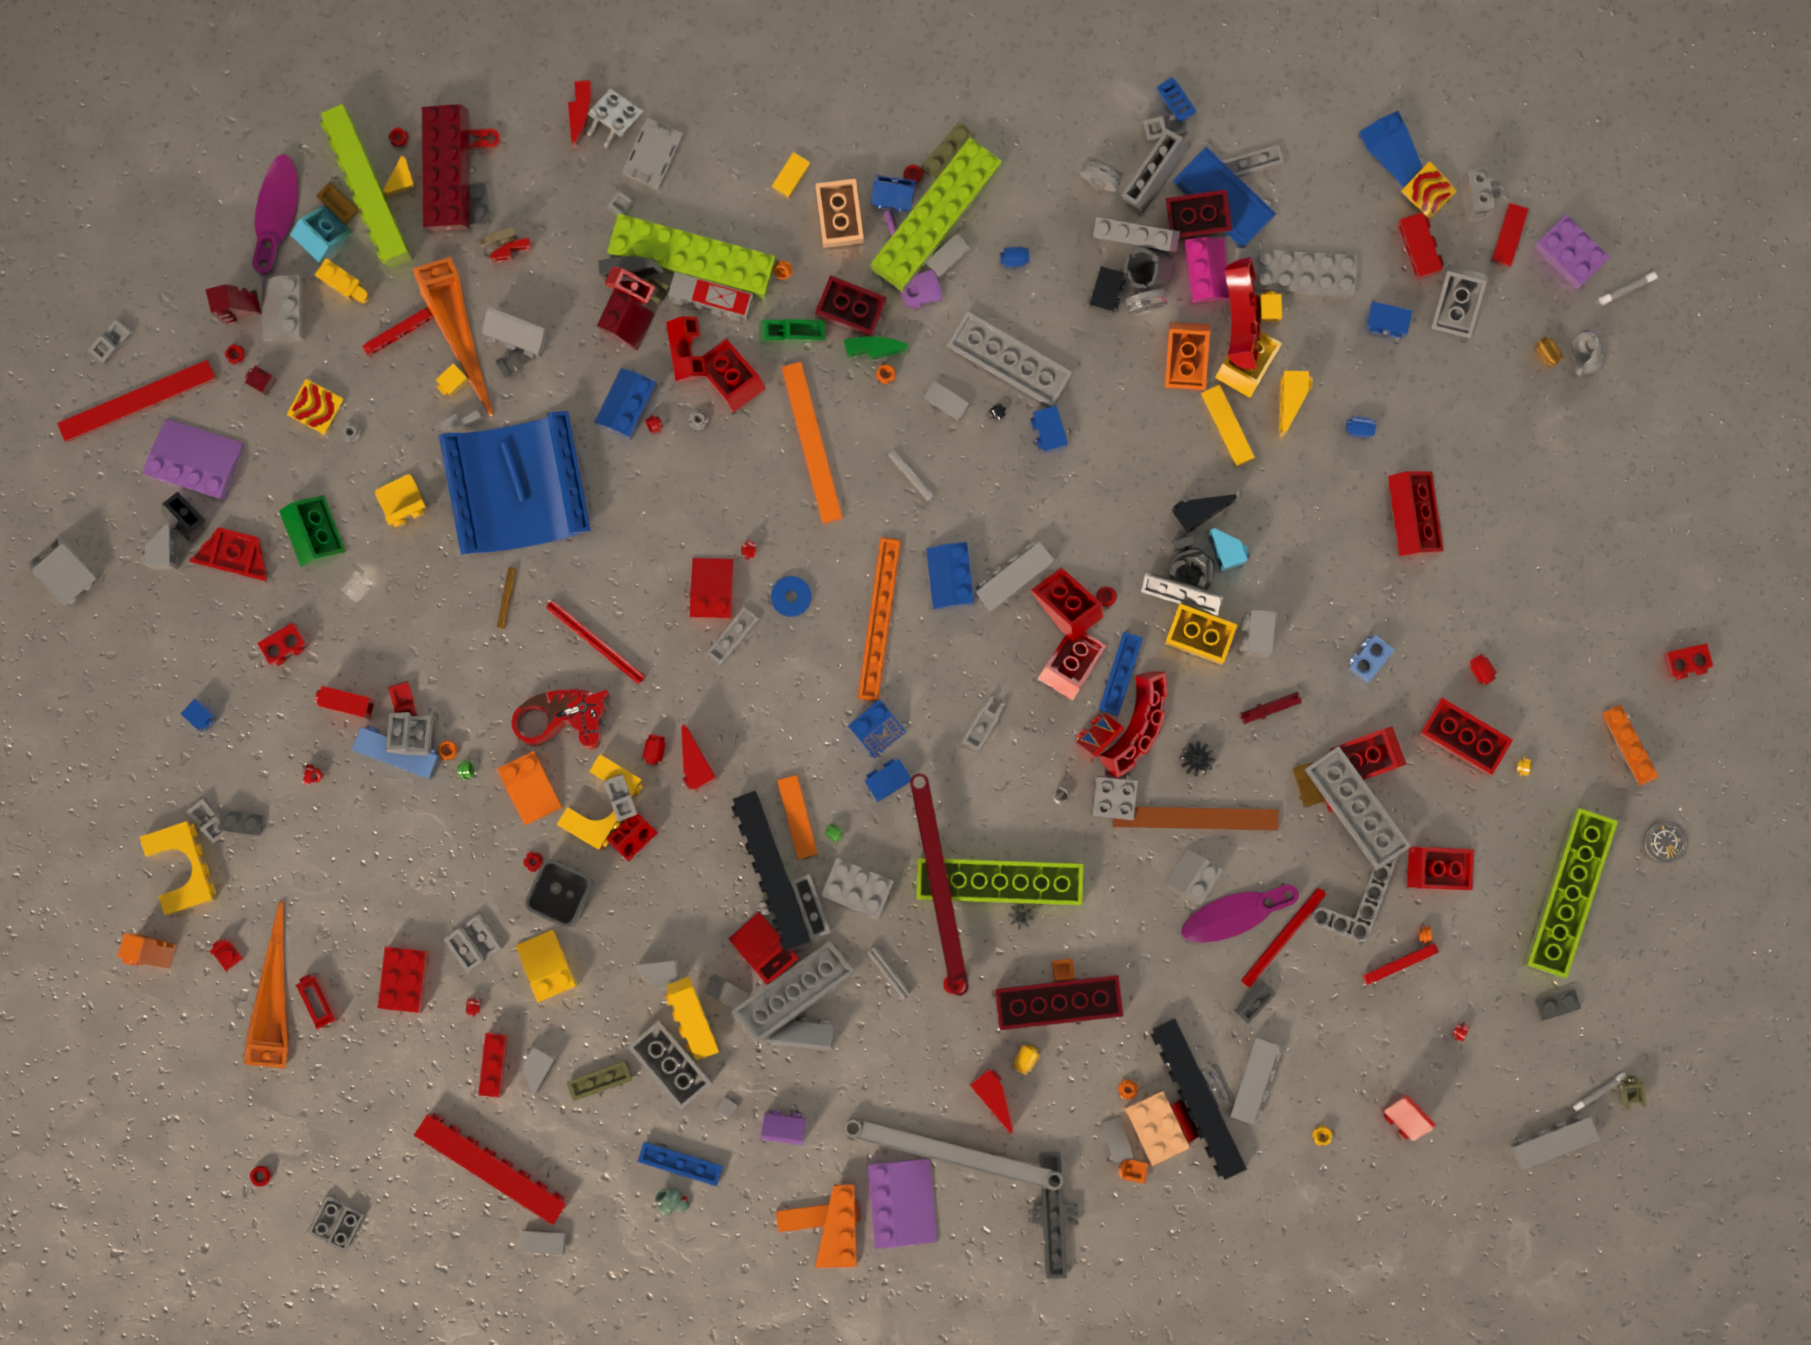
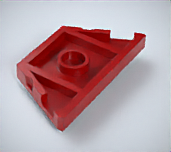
[189,527,267,582]

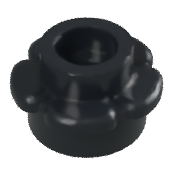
[987,403,1006,421]

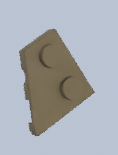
[478,227,518,248]

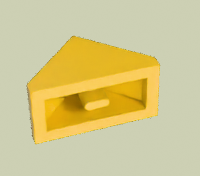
[383,156,416,197]

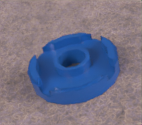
[771,576,812,617]

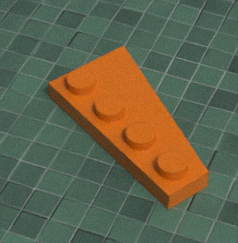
[815,1184,856,1268]

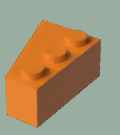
[117,933,177,968]

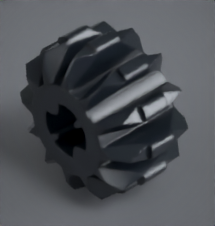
[1179,741,1215,777]

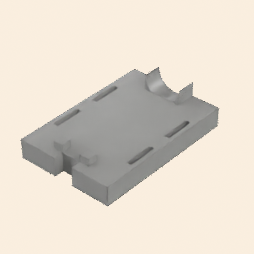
[622,118,684,190]

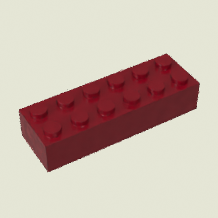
[422,104,470,232]
[994,975,1124,1031]

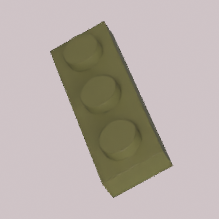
[921,121,975,181]
[567,1061,632,1101]

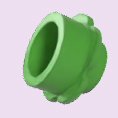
[457,760,474,780]
[824,825,843,843]

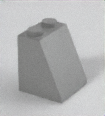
[29,535,96,606]

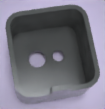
[525,860,594,927]

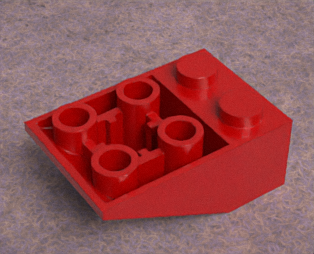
[728,912,799,985]

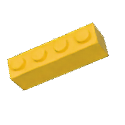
[665,976,719,1061]

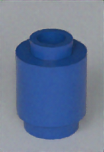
[1000,246,1030,268]
[1345,416,1376,438]

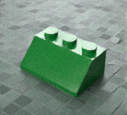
[279,495,346,567]

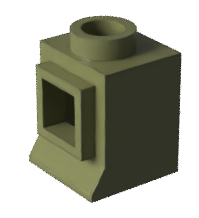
[645,277,670,307]
[1619,1075,1646,1110]

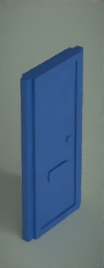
[1172,146,1276,248]

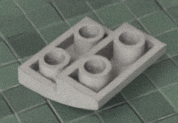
[307,1195,364,1252]

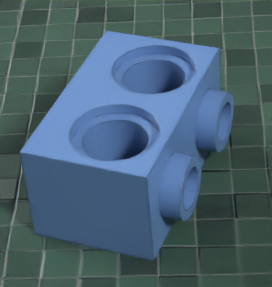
[1348,635,1394,683]

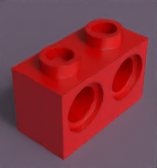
[257,623,308,667]
[1663,643,1713,680]
[606,812,658,862]

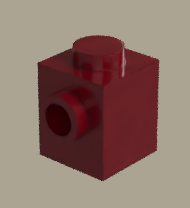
[245,365,277,396]

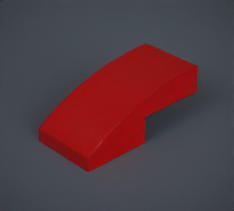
[490,238,532,262]
[388,681,418,716]

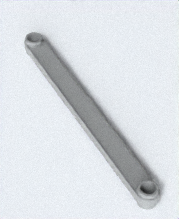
[844,1119,1064,1190]

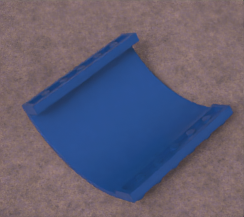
[438,411,591,555]

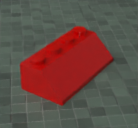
[1388,471,1444,557]

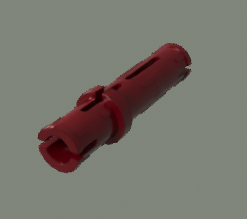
[1240,691,1302,725]

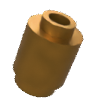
[1535,336,1564,367]

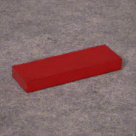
[1491,203,1529,267]

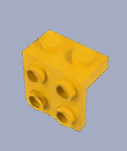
[375,474,429,528]

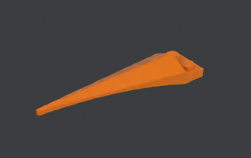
[412,257,493,416]
[243,901,288,1069]

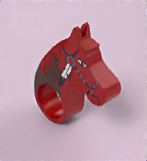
[511,689,610,750]

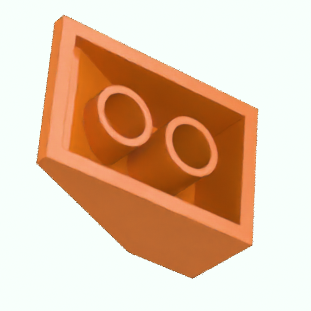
[1165,322,1210,390]
[497,751,562,825]

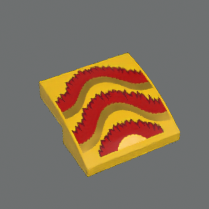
[1400,161,1456,220]
[286,379,343,435]

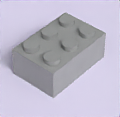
[1239,610,1276,658]
[821,858,894,919]

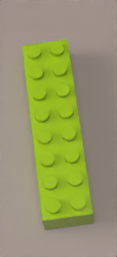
[320,104,412,269]
[870,138,1002,293]
[607,213,776,299]
[1524,808,1618,979]
[916,858,1083,906]

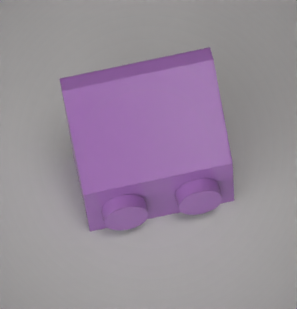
[760,1110,806,1145]

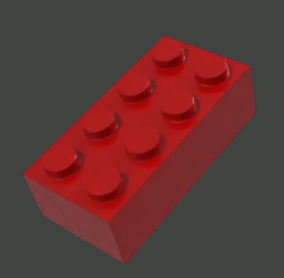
[1418,698,1513,776]

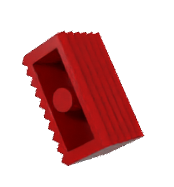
[605,267,655,304]

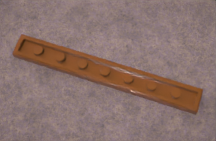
[1113,807,1278,830]

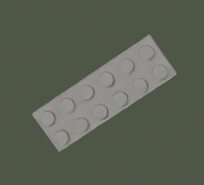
[1234,248,1357,297]
[947,311,1073,407]
[1305,746,1411,871]
[731,940,855,1045]

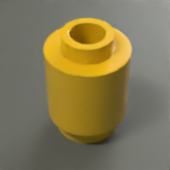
[1012,1043,1040,1076]

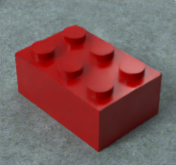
[377,947,429,1013]

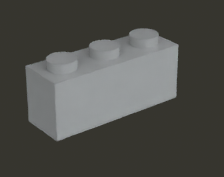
[790,874,831,940]

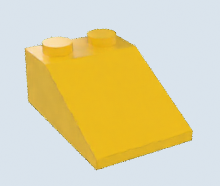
[1215,331,1282,398]
[1279,370,1313,438]
[516,929,578,1003]

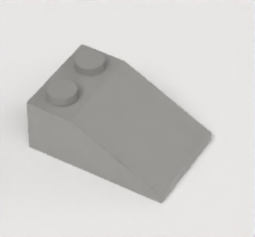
[1431,265,1488,338]

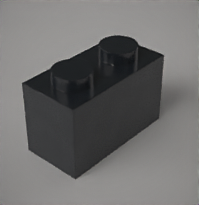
[1089,266,1126,315]
[162,491,205,542]

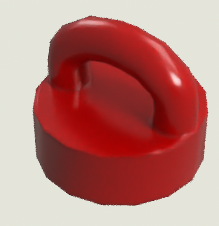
[303,764,323,785]

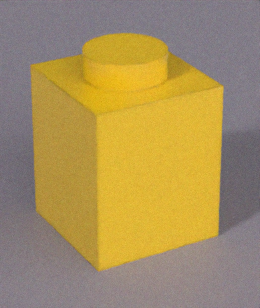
[1259,291,1282,322]
[436,364,469,397]

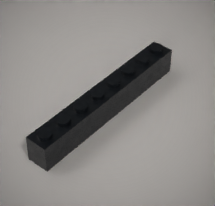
[731,790,813,955]
[1150,1018,1247,1180]

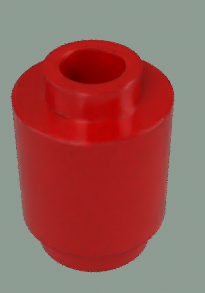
[1469,653,1497,685]
[642,734,666,765]

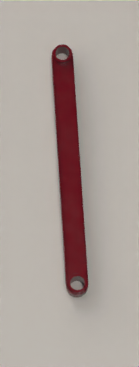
[910,773,969,996]

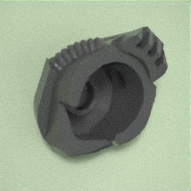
[1169,548,1215,590]

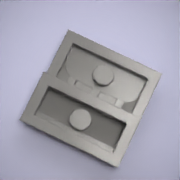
[386,712,433,756]
[444,914,503,973]

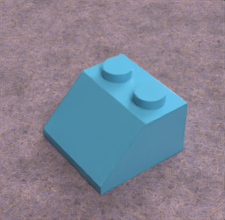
[290,205,353,262]
[1208,528,1249,572]

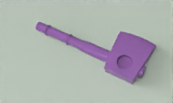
[884,210,942,309]

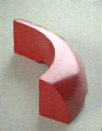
[1224,257,1261,369]
[1099,671,1168,778]

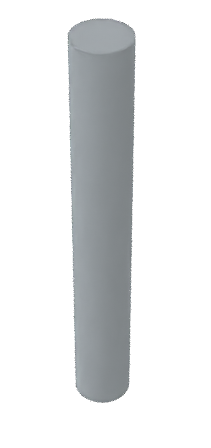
[888,451,934,502]

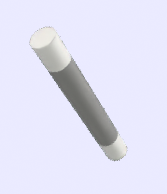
[1599,271,1657,305]
[1572,1072,1627,1113]

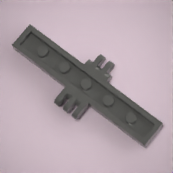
[1028,1152,1079,1279]

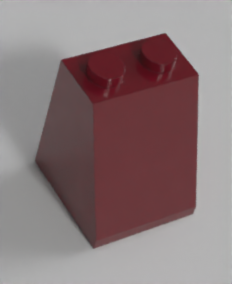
[597,289,655,351]

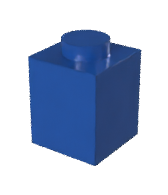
[181,699,216,732]

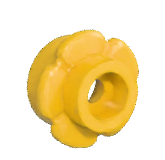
[1517,756,1532,776]
[1312,1125,1333,1146]

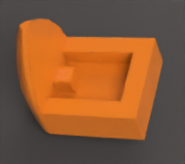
[1118,1159,1150,1184]

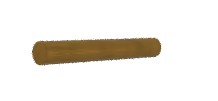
[497,567,516,629]

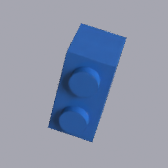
[871,174,916,211]
[1365,302,1413,339]
[1030,405,1068,454]
[864,758,911,802]

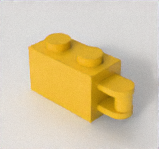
[315,258,369,304]

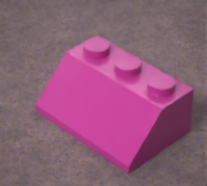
[1183,237,1230,304]

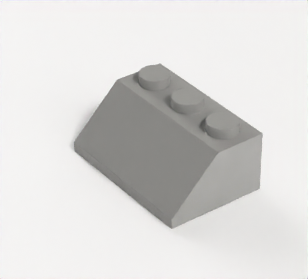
[262,275,304,341]
[482,306,549,359]
[768,1017,834,1051]

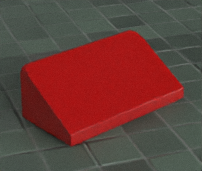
[1169,1099,1199,1143]

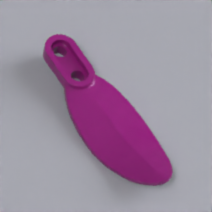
[252,155,298,275]
[1181,884,1299,943]

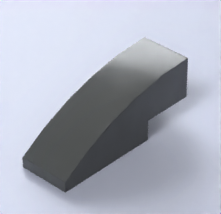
[598,256,664,281]

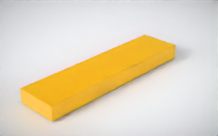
[1201,384,1255,467]

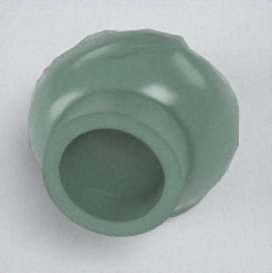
[655,1188,689,1215]

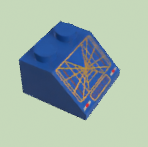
[848,699,906,759]

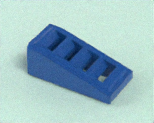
[1157,77,1197,123]

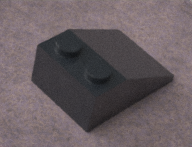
[1170,494,1237,535]

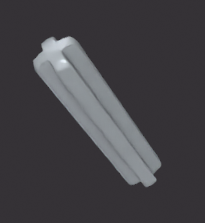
[867,946,911,999]

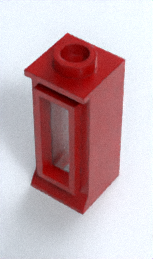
[295,974,338,1030]

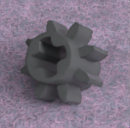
[1008,904,1034,930]

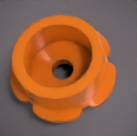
[774,260,793,280]
[876,364,896,384]
[437,740,458,760]
[1418,925,1433,945]
[1118,1079,1138,1100]

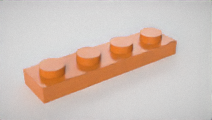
[1602,705,1658,786]

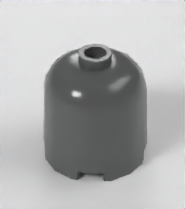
[1124,248,1175,288]

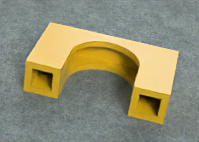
[557,754,644,851]
[139,821,217,916]

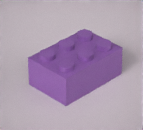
[1534,214,1610,289]

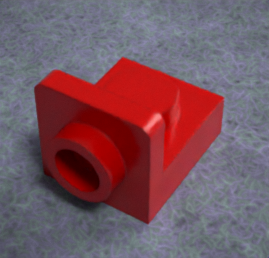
[209,938,243,971]

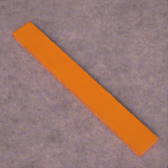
[782,362,842,524]
[858,537,901,702]

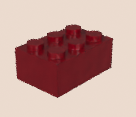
[1165,190,1233,239]
[815,275,887,336]

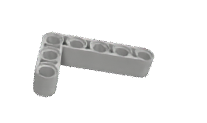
[1310,857,1398,941]

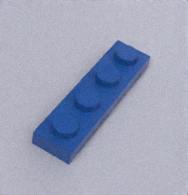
[1099,632,1143,716]
[638,1142,723,1186]

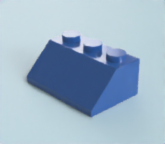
[594,368,658,440]
[926,542,974,610]

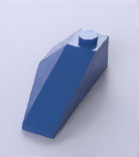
[1359,111,1423,188]

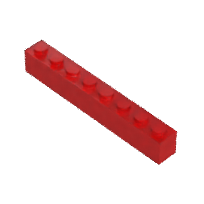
[413,1113,568,1225]

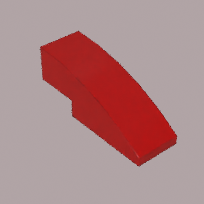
[568,80,592,146]

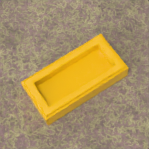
[772,152,810,198]

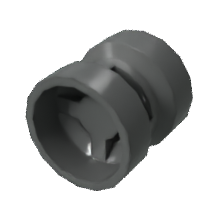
[495,351,523,378]

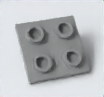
[587,89,643,148]
[1092,769,1138,820]

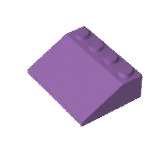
[142,419,244,501]
[868,1158,937,1249]

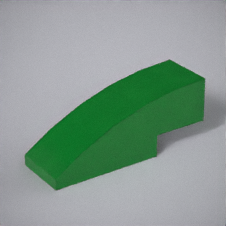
[760,319,825,343]
[843,336,909,361]

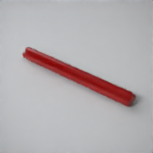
[546,600,645,684]
[1241,888,1326,987]

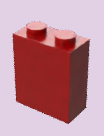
[315,686,375,720]

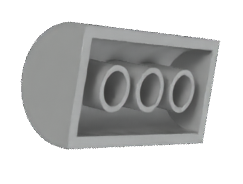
[628,1020,713,1110]

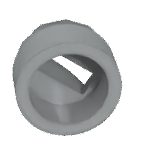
[1052,786,1070,804]

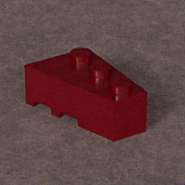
[205,284,262,325]

